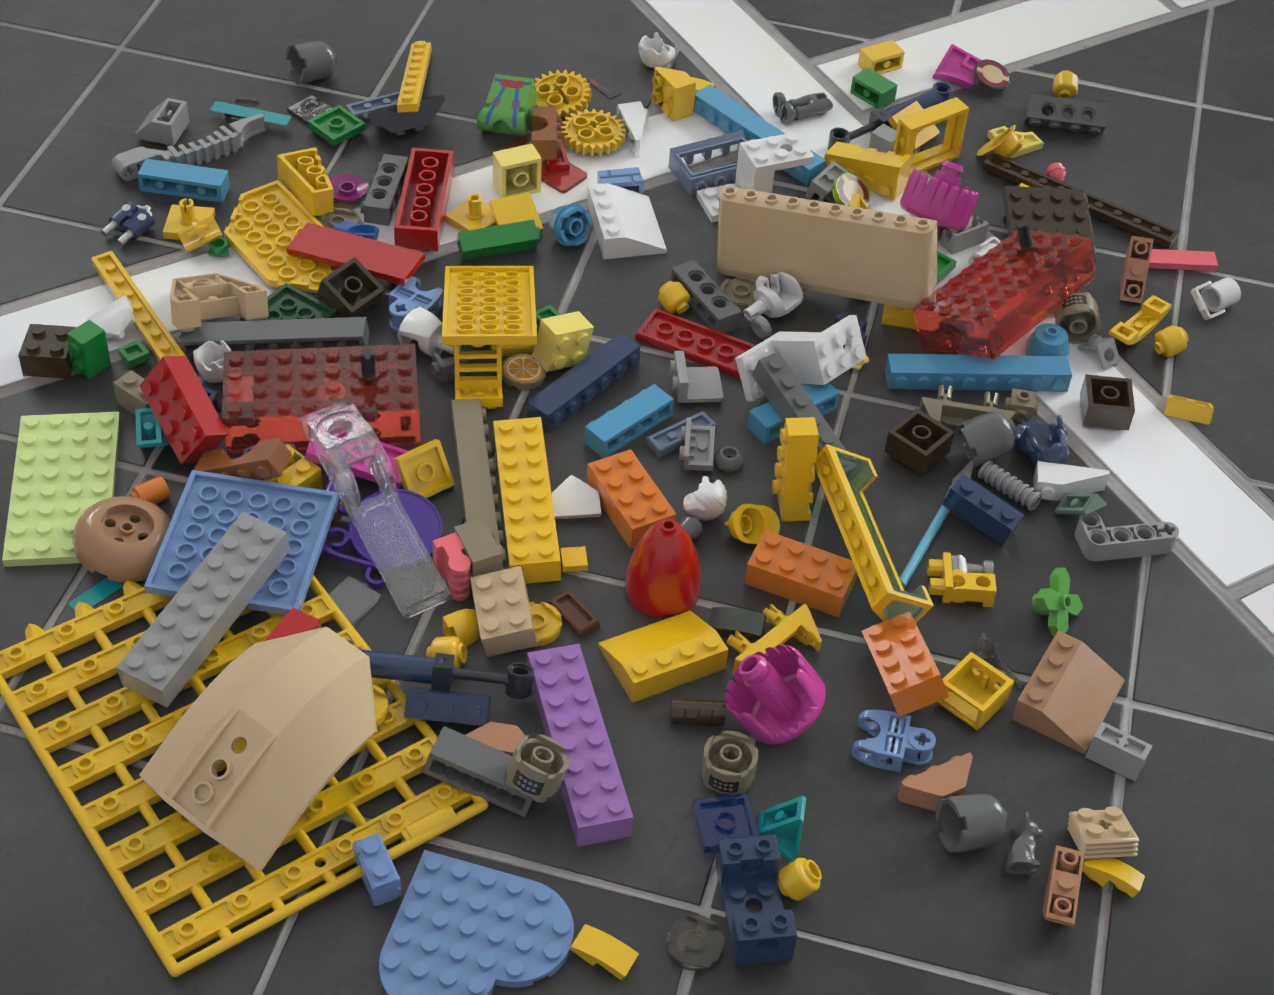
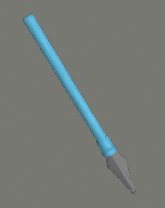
[899,459,974,588]

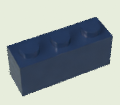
[942,474,1024,546]
[404,687,491,726]

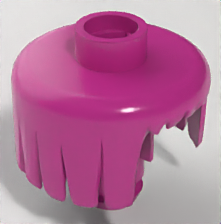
[900,159,979,236]
[725,644,826,745]

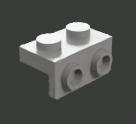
[679,418,715,471]

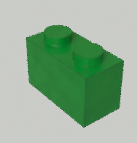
[850,68,898,109]
[67,320,111,379]

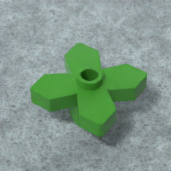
[1032,567,1083,637]

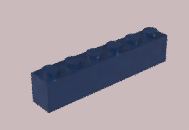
[527,333,640,432]

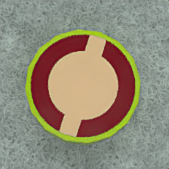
[832,173,870,206]

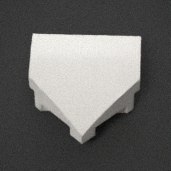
[86,295,136,340]
[551,475,601,519]

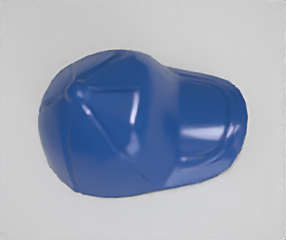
[332,221,379,240]

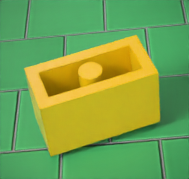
[858,40,905,74]

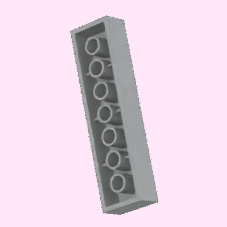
[117,512,290,707]

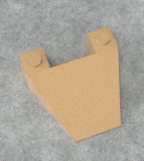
[170,273,269,332]

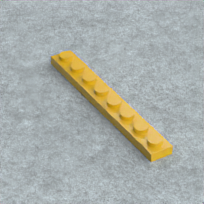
[397,41,432,113]
[91,251,185,361]

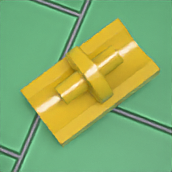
[177,215,223,253]

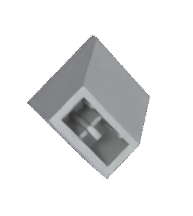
[134,98,190,146]

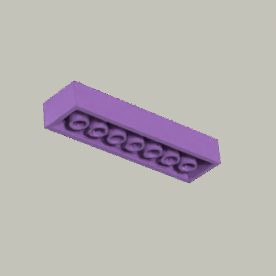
[527,644,633,847]

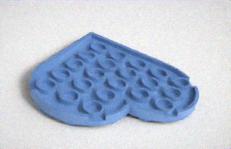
[379,850,574,995]

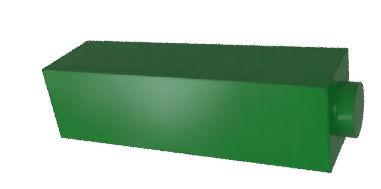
[456,219,541,261]

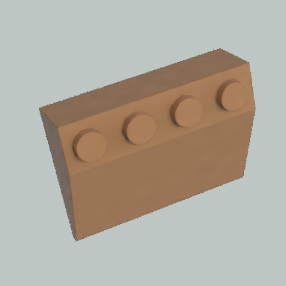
[1012,631,1125,754]

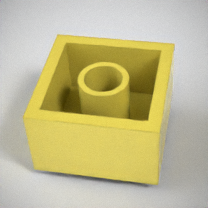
[493,144,542,198]
[532,311,594,372]

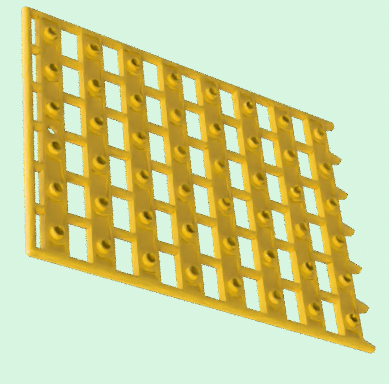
[0,575,488,977]

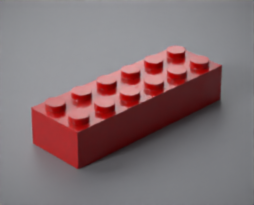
[394,148,454,251]

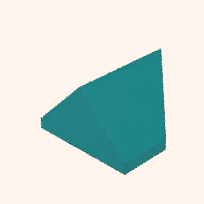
[135,408,170,448]
[756,796,806,862]

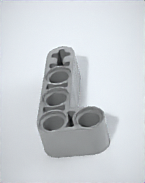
[1074,512,1179,561]

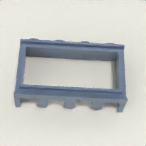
[668,130,747,196]

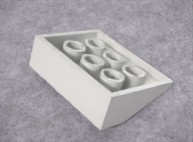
[587,183,667,259]

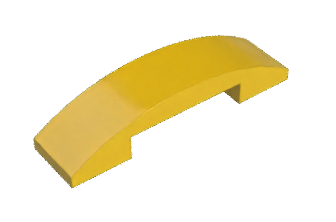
[1108,295,1172,345]

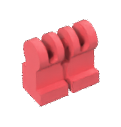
[433,532,471,601]

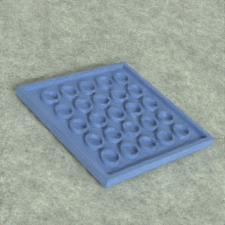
[144,470,339,615]

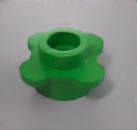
[207,237,231,257]

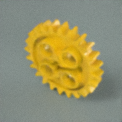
[534,69,592,121]
[561,109,626,156]

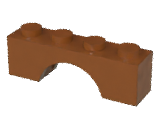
[531,107,561,160]
[194,438,292,480]

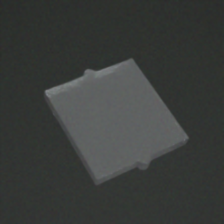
[329,576,382,626]

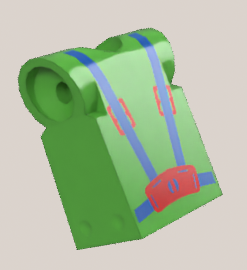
[477,74,537,137]

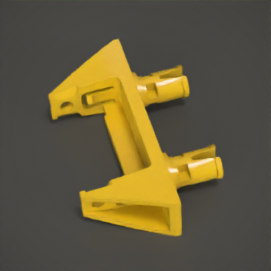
[727,604,822,674]

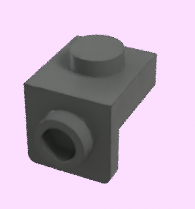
[430,352,468,384]

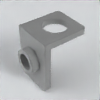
[1078,335,1120,369]

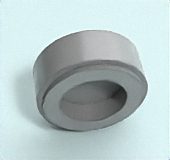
[751,316,772,339]

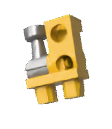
[927,552,997,608]

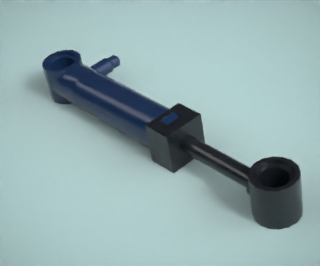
[827,82,952,150]
[348,640,534,699]

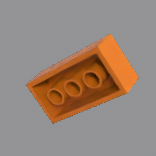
[587,449,677,549]
[744,530,857,617]
[862,611,949,717]

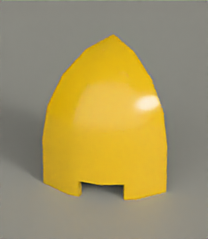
[443,609,480,647]

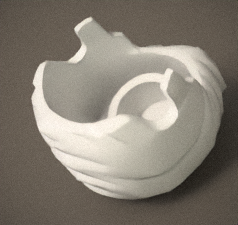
[638,32,675,68]
[193,340,243,383]
[683,476,727,521]

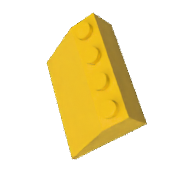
[598,611,729,703]

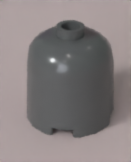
[286,41,337,84]
[956,411,1017,468]
[936,793,1008,853]

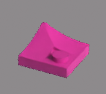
[932,44,982,90]

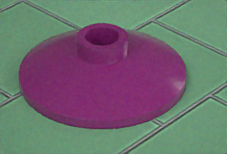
[330,173,369,202]

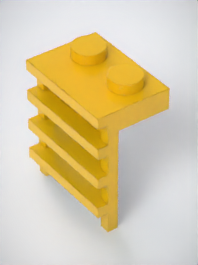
[454,347,503,409]

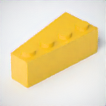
[824,142,912,201]
[277,147,334,216]
[772,417,819,522]

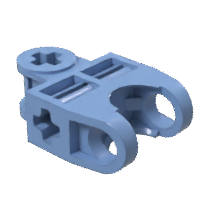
[389,276,444,332]
[851,710,936,773]

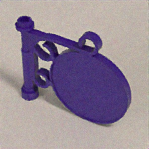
[320,467,442,588]

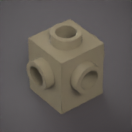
[1004,388,1039,426]

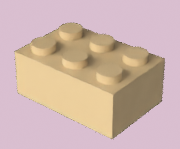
[470,566,538,657]

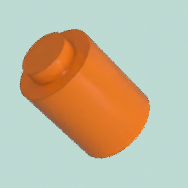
[130,476,171,504]

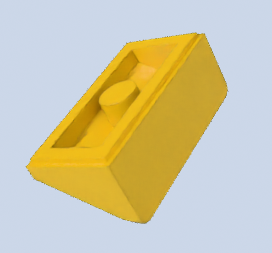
[1164,394,1214,425]

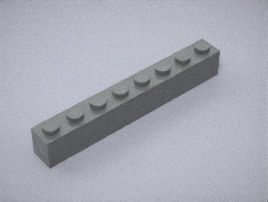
[179,317,370,359]

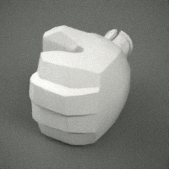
[743,272,803,322]
[397,307,461,357]

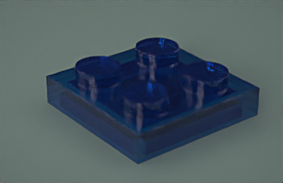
[693,793,759,853]

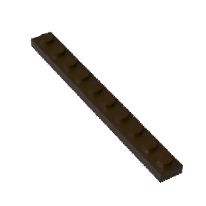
[982,152,1180,248]

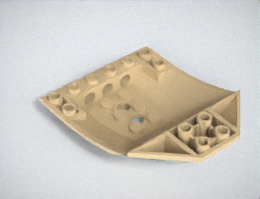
[139,627,377,871]

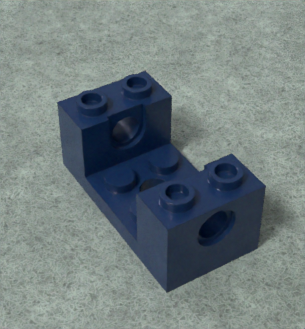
[715,835,797,965]

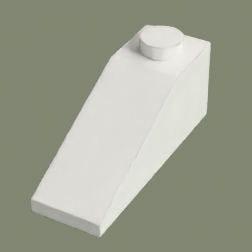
[617,101,649,157]
[1033,461,1110,501]

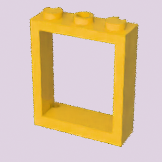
[893,97,969,177]

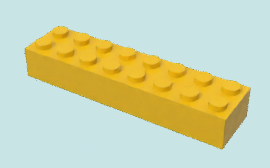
[493,417,561,584]

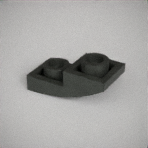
[708,607,767,639]

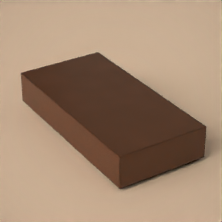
[549,589,600,638]

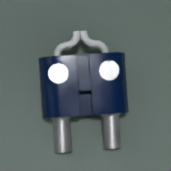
[101,202,155,246]

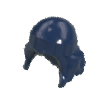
[1014,415,1069,467]

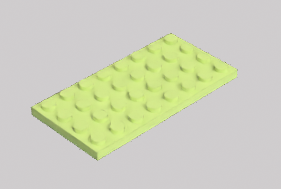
[2,412,121,567]

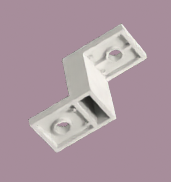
[696,132,814,222]
[735,315,866,401]

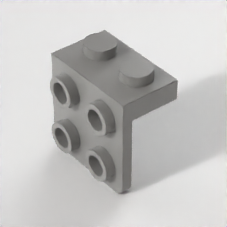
[670,351,724,403]

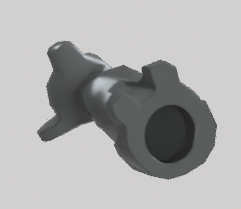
[1004,812,1044,875]

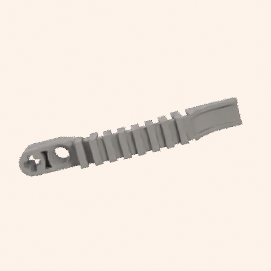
[111,114,266,181]

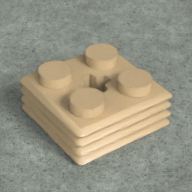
[1067,806,1139,859]

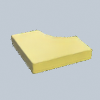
[987,126,1044,159]

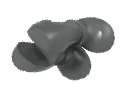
[772,92,833,123]

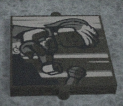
[287,95,332,125]

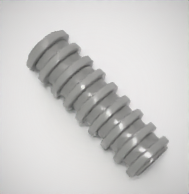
[978,460,1042,511]

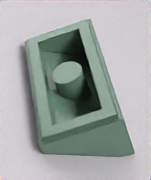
[1055,493,1107,515]

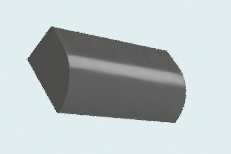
[422,726,533,817]

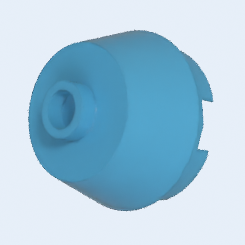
[549,204,592,246]
[1025,323,1070,357]

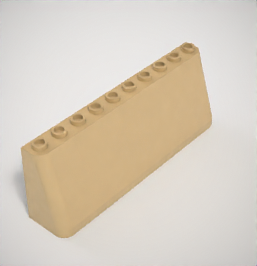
[717,186,937,310]

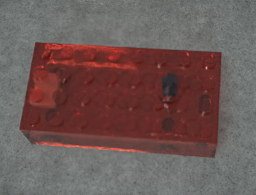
[913,222,1097,360]
[222,344,421,453]

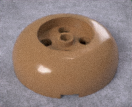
[72,496,171,582]

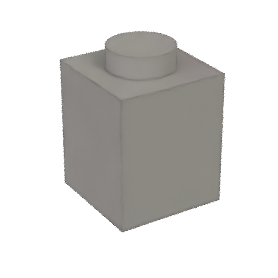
[869,124,897,153]

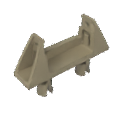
[919,384,1015,428]

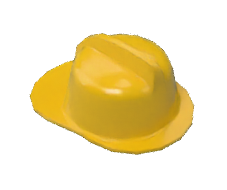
[977,125,1022,158]
[725,504,780,544]

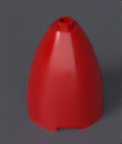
[625,519,701,619]

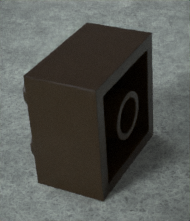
[317,257,385,318]
[18,324,76,379]
[1080,374,1135,431]
[884,409,955,476]

